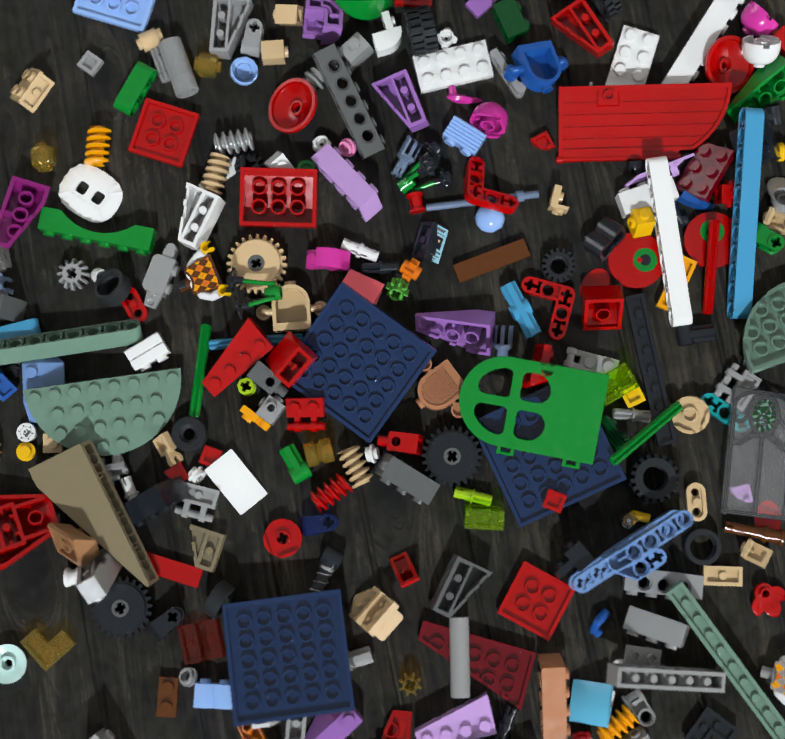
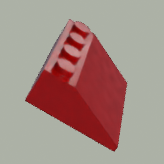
[239,167,318,229]

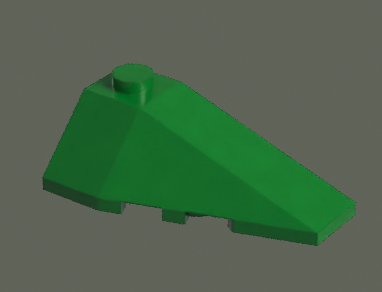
[726,54,785,123]

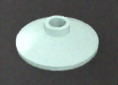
[0,644,27,684]

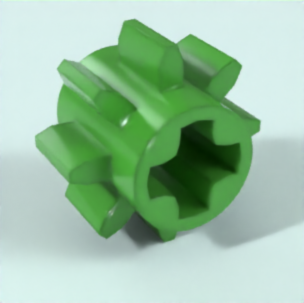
[386,277,410,301]

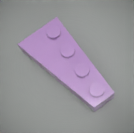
[311,143,383,222]
[414,691,497,739]

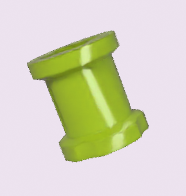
[237,378,257,396]

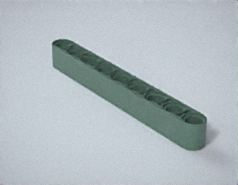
[0,319,144,365]

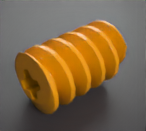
[84,125,112,167]
[596,704,639,739]

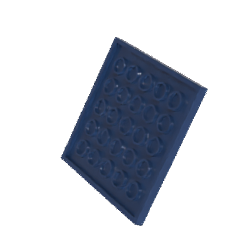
[292,282,437,444]
[477,385,627,528]
[222,589,355,727]

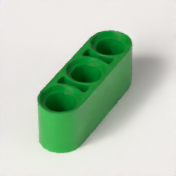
[114,61,157,117]

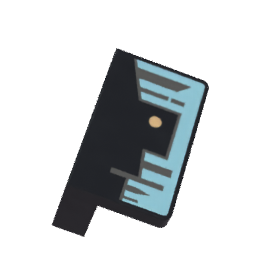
[410,221,449,265]

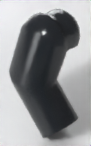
[674,200,689,227]

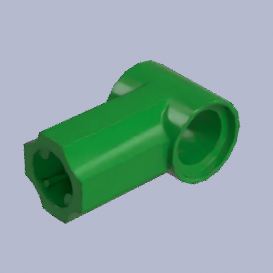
[279,443,313,485]

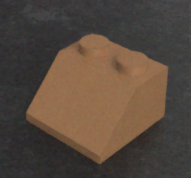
[47,523,100,569]

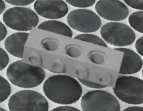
[621,567,704,600]

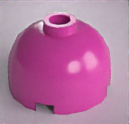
[740,0,779,38]
[469,102,508,139]

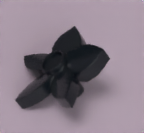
[5,362,22,379]

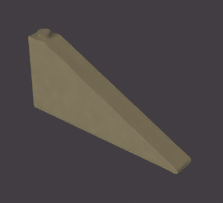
[28,439,159,587]

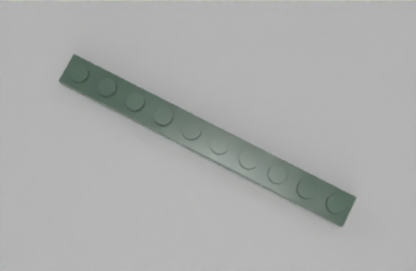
[665,580,785,739]

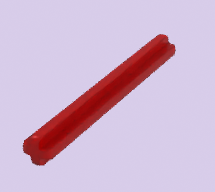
[702,219,720,314]

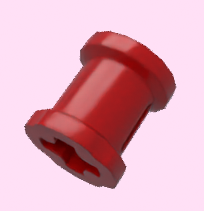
[406,191,426,214]

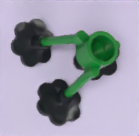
[228,267,283,320]

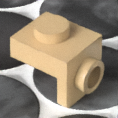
[762,206,785,235]
[740,539,773,569]

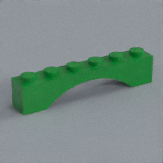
[37,207,157,256]

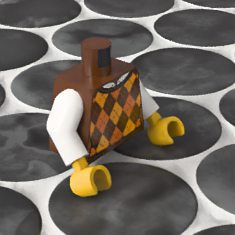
[177,241,231,301]

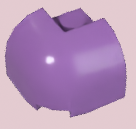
[302,0,343,45]

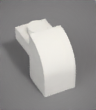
[372,10,402,58]

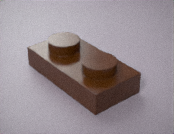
[156,676,180,718]

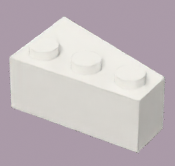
[178,182,226,251]

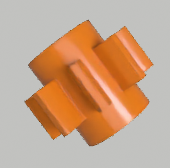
[399,258,422,282]

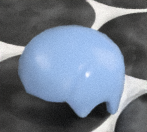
[230,57,258,86]
[475,207,505,233]

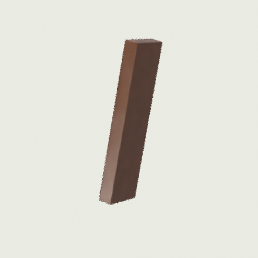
[453,238,531,283]

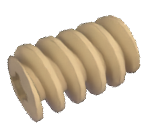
[200,152,232,195]
[337,445,373,489]

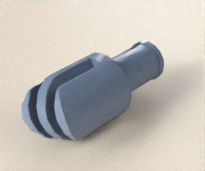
[391,135,423,179]
[493,324,514,357]

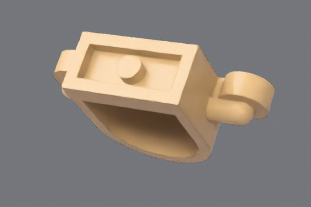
[256,281,326,333]

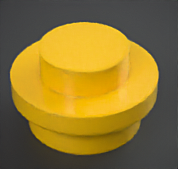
[16,442,36,461]

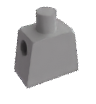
[340,32,374,73]

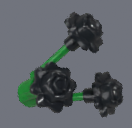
[397,141,453,194]

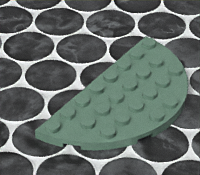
[743,282,785,374]
[23,368,181,456]

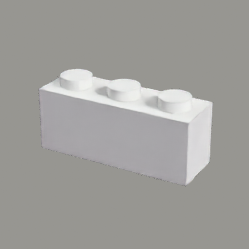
[615,175,679,219]

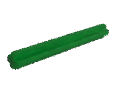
[189,324,212,418]
[609,401,683,466]

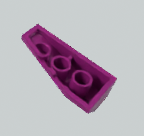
[0,176,51,249]

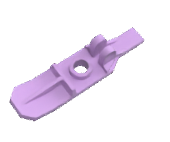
[624,153,695,188]

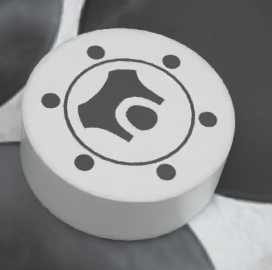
[16,423,37,442]

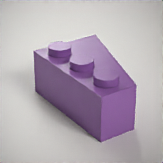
[371,69,430,133]

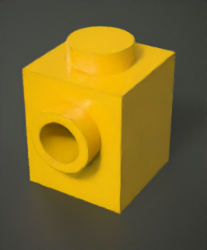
[627,206,656,238]

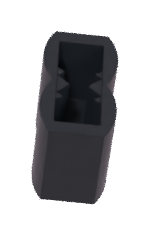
[582,216,627,261]

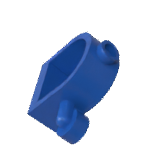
[503,40,569,94]

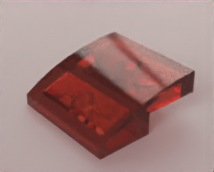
[177,618,226,665]

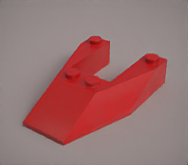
[0,494,59,571]

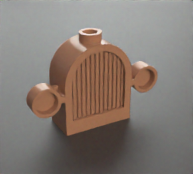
[415,359,463,418]

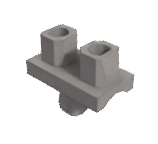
[101,454,129,485]

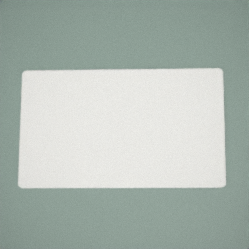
[205,449,267,515]

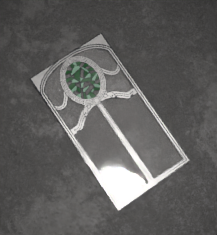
[721,386,785,522]

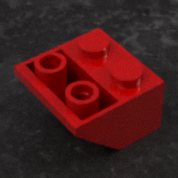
[265,331,319,388]

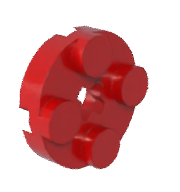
[263,519,303,558]

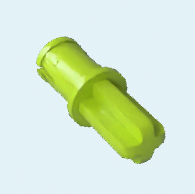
[453,485,493,506]

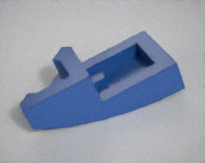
[677,190,714,211]

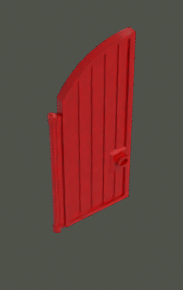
[556,82,732,164]

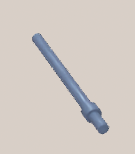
[426,190,539,211]

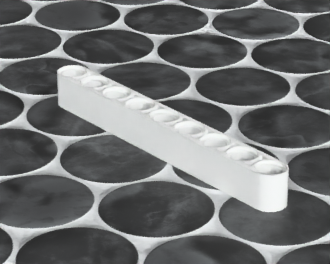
[645,156,692,327]

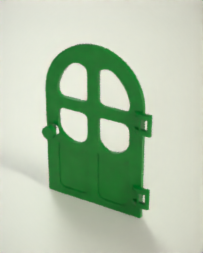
[459,356,610,469]

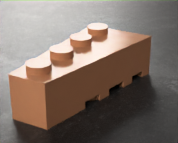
[537,653,571,739]

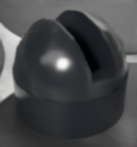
[627,161,643,174]

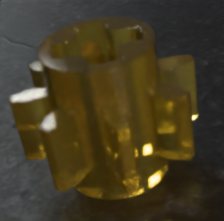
[398,671,422,696]

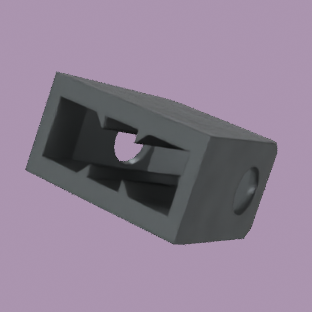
[246,360,289,399]

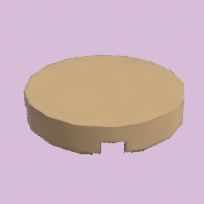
[672,396,710,434]

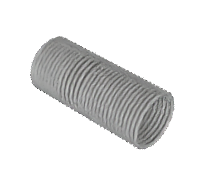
[158,36,199,98]

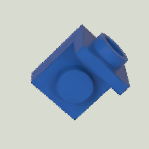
[0,369,18,402]

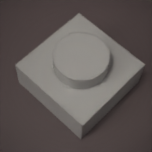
[77,50,104,77]

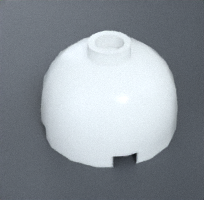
[742,35,781,68]

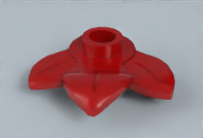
[751,583,785,617]

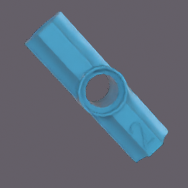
[500,281,541,339]

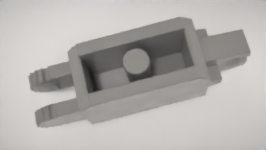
[142,243,180,310]

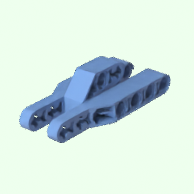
[567,510,694,593]

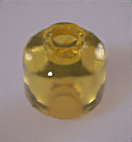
[194,52,222,78]
[30,142,57,172]

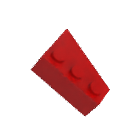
[550,0,614,59]

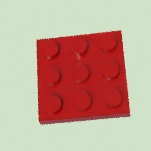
[128,98,200,169]
[497,560,575,641]

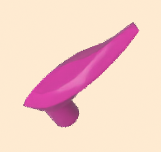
[447,85,482,104]

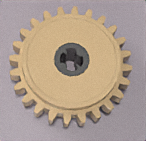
[226,234,288,295]

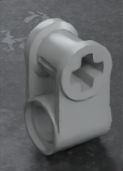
[241,18,264,58]
[621,688,655,726]

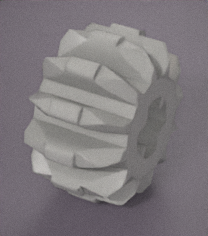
[57,258,91,291]

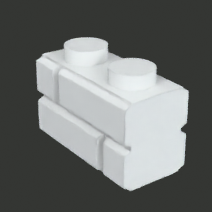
[124,332,171,373]

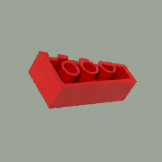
[202,317,275,397]

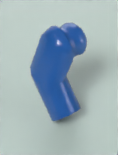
[589,608,611,638]

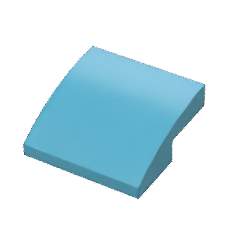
[569,679,613,728]

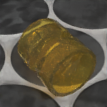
[303,437,335,468]

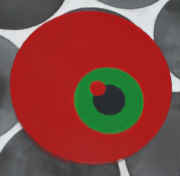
[683,212,732,268]
[607,232,662,289]

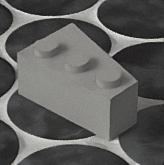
[623,605,690,650]

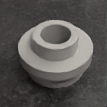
[179,667,198,687]

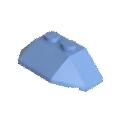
[22,357,65,423]

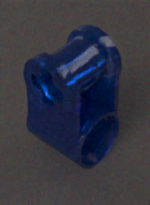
[300,514,339,537]

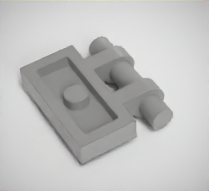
[713,363,762,412]
[174,482,220,523]

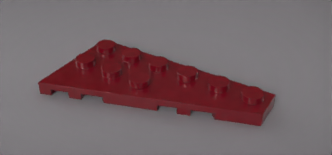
[418,620,536,710]

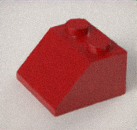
[581,285,624,331]

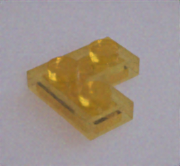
[20,628,77,672]

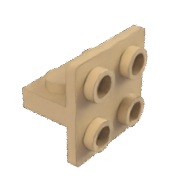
[10,68,55,113]

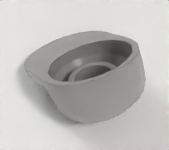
[767,177,785,214]

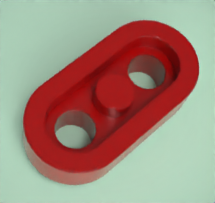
[122,287,148,323]

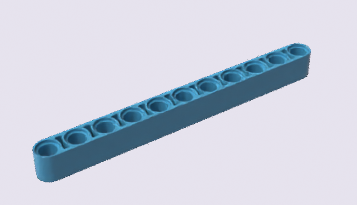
[727,107,764,319]

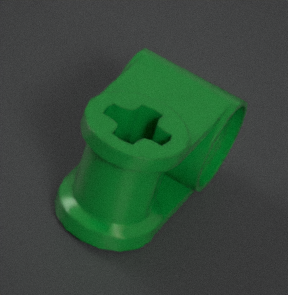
[756,222,785,255]

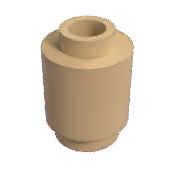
[136,28,164,52]

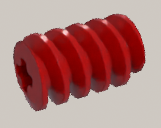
[310,474,353,513]

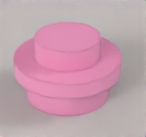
[338,138,356,157]

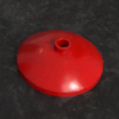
[705,35,754,93]
[268,78,317,133]

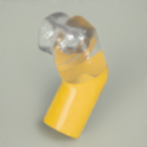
[622,510,651,529]

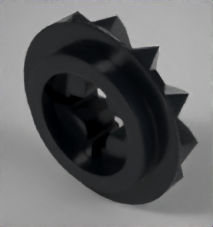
[234,151,265,178]

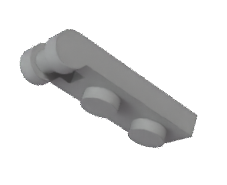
[489,48,526,98]
[563,347,620,379]

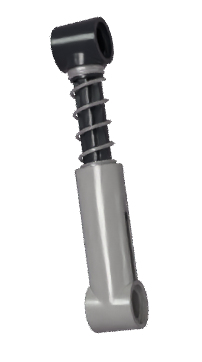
[309,545,345,593]

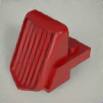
[521,344,553,390]

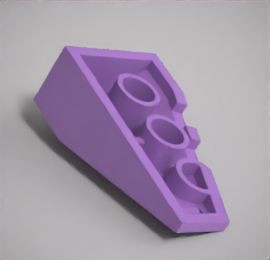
[415,309,495,356]
[305,708,364,739]

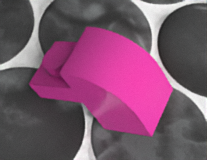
[306,247,351,272]

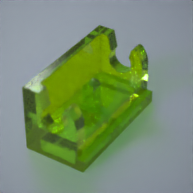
[604,362,639,406]
[464,505,505,531]

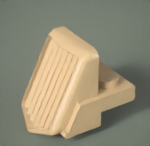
[348,586,403,641]

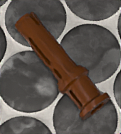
[723,520,785,546]

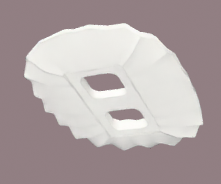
[58,164,123,223]

